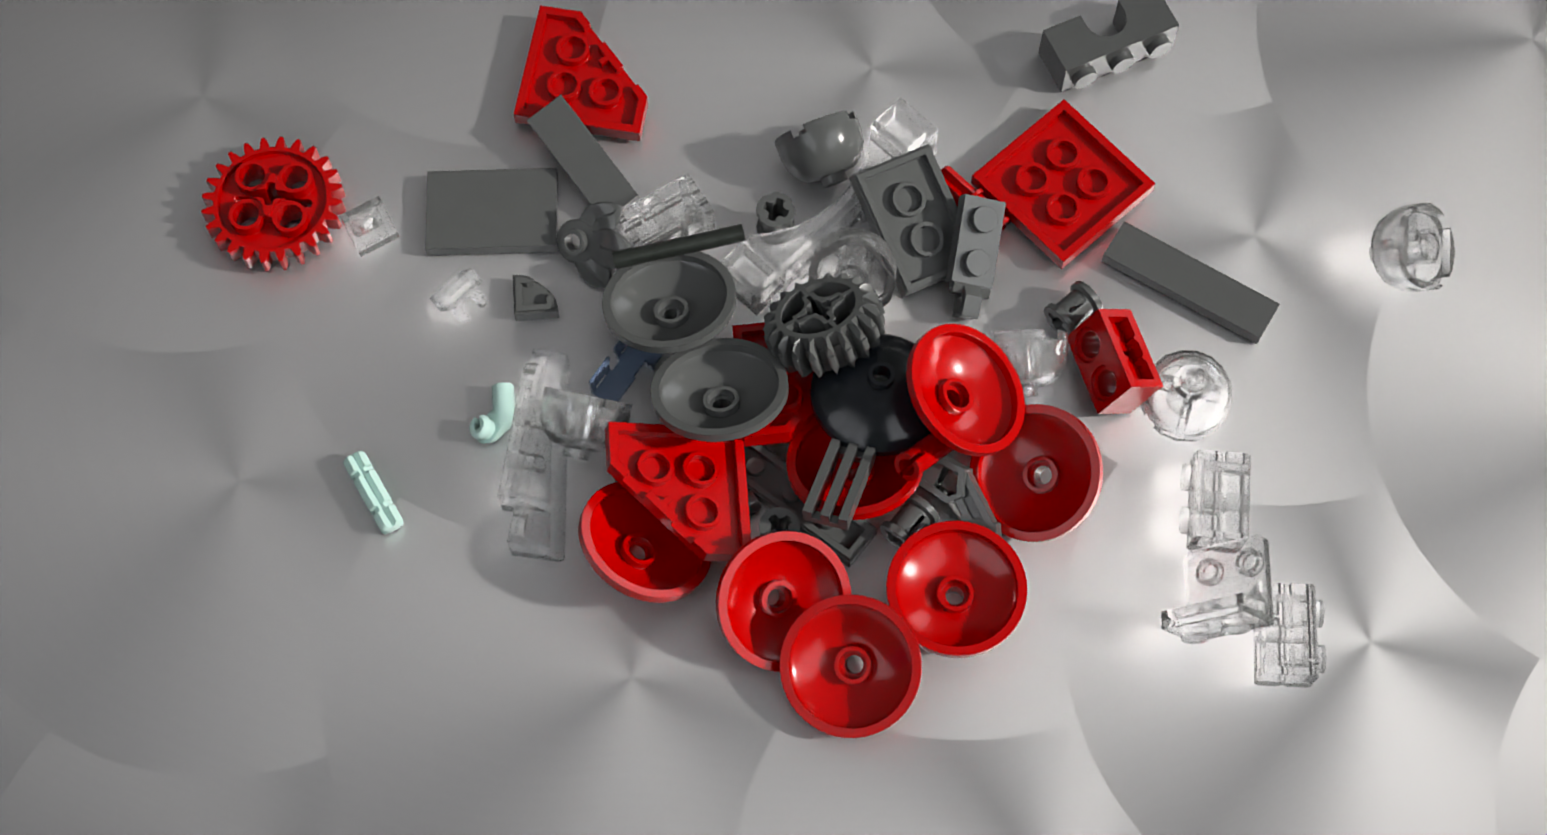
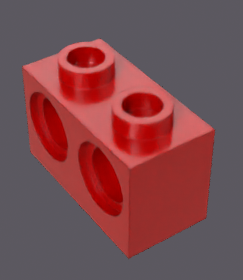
[1066,309,1164,414]

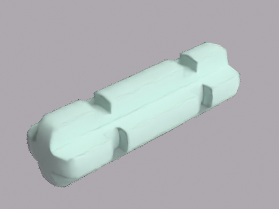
[343,451,403,534]

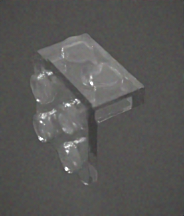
[1161,534,1274,644]

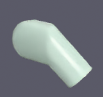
[469,382,516,444]

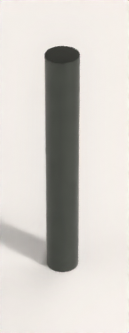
[612,224,745,270]

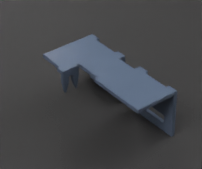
[589,340,663,407]

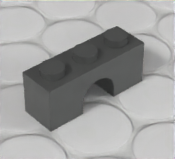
[1038,0,1179,92]

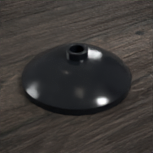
[810,334,931,456]

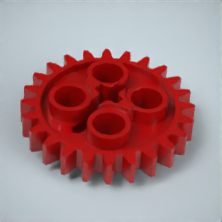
[201,136,346,271]

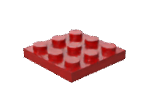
[971,99,1156,270]

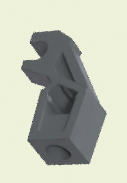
[919,455,1002,537]

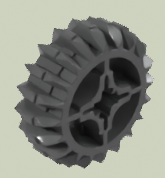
[763,272,885,378]

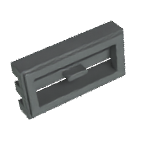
[802,438,877,530]

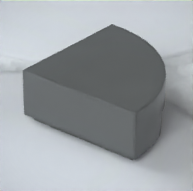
[513,275,560,321]

